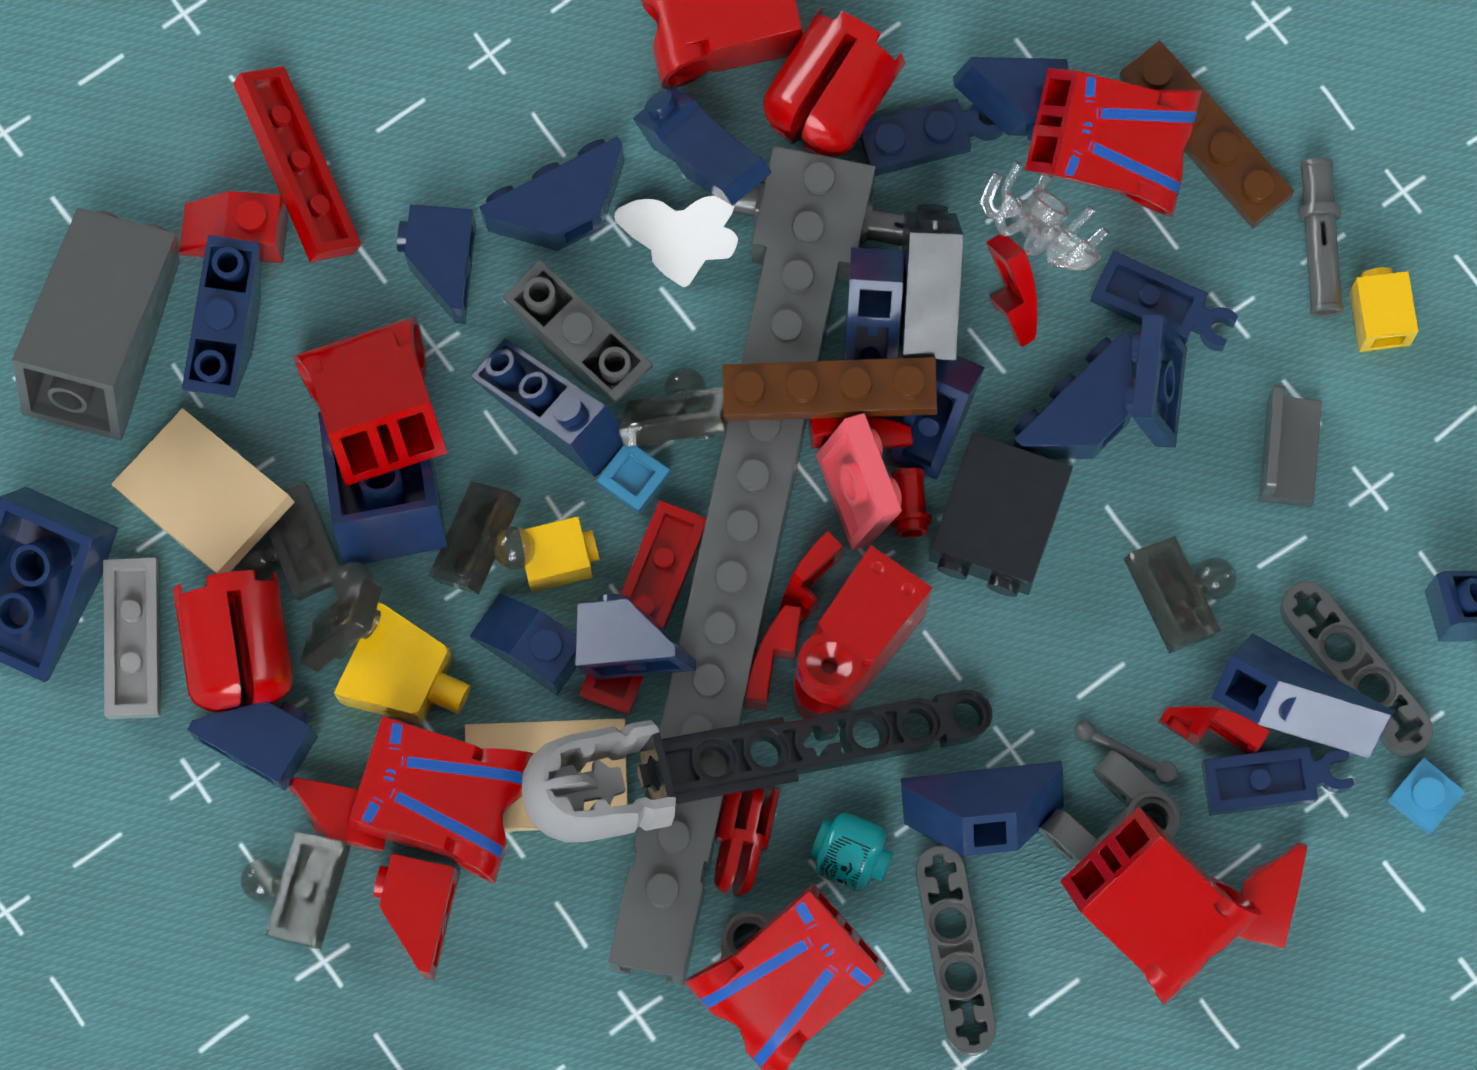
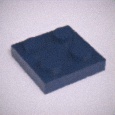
[1126,314,1187,447]

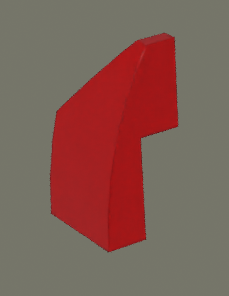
[986,232,1038,347]
[808,416,913,449]
[777,531,843,625]
[745,605,801,711]
[1158,706,1270,754]
[288,778,386,852]
[1238,842,1307,949]

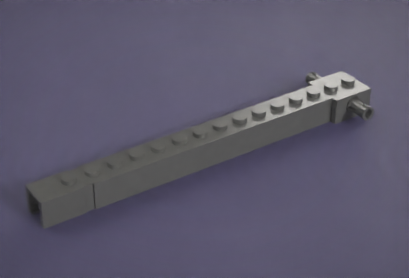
[608,146,904,987]

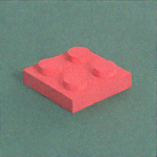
[816,413,902,550]

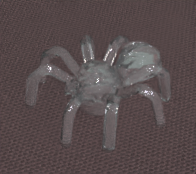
[981,160,1109,271]

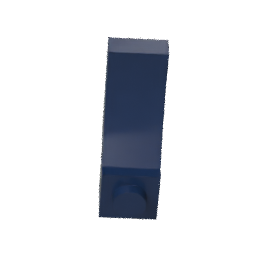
[633,86,772,206]

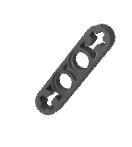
[1280,581,1433,758]
[916,846,996,1056]

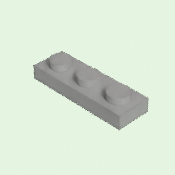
[103,557,161,720]

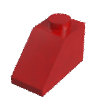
[179,191,288,263]
[373,854,459,980]

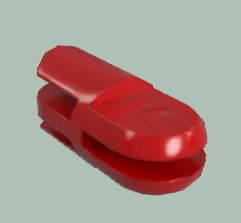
[714,786,781,897]

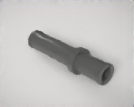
[1299,158,1343,317]

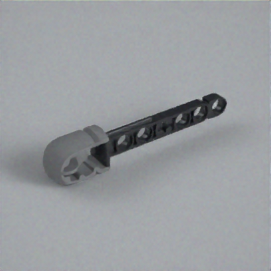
[522,690,993,843]

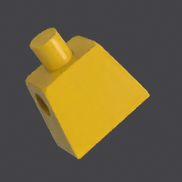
[334,602,471,724]

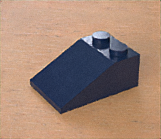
[318,412,448,568]
[0,487,118,682]

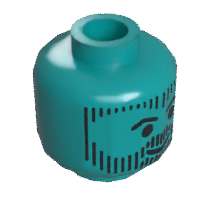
[810,812,894,892]

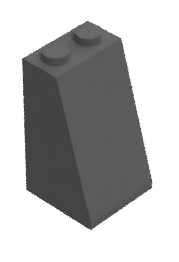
[12,208,180,441]

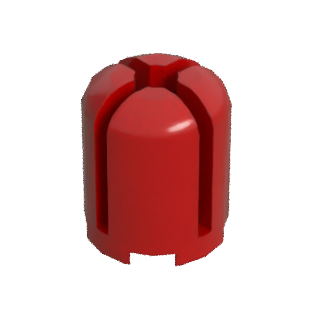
[763,8,905,158]
[172,570,293,714]

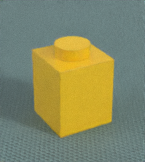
[1349,267,1418,352]
[516,516,600,593]

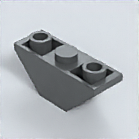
[503,260,653,403]

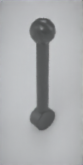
[1074,721,1177,784]

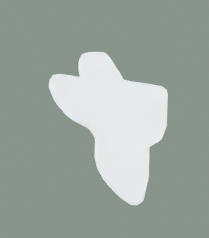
[614,196,738,287]

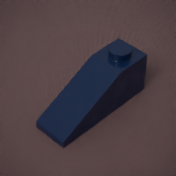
[844,247,904,418]

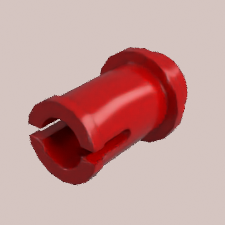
[890,468,932,538]

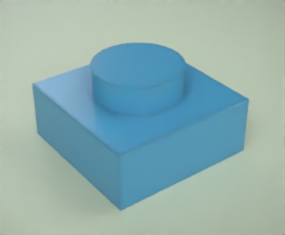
[596,440,671,516]
[1387,757,1465,835]

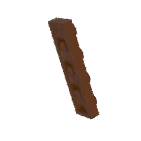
[1119,40,1294,229]
[722,357,937,421]

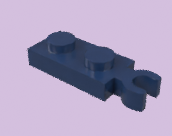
[860,98,1003,176]
[1090,250,1238,351]
[1201,746,1354,816]

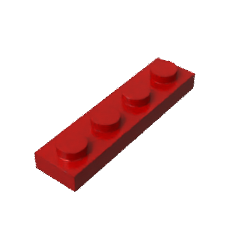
[233,66,362,263]
[580,500,707,716]

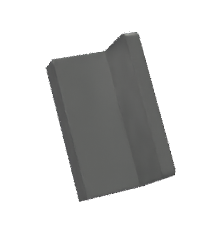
[1259,385,1322,507]

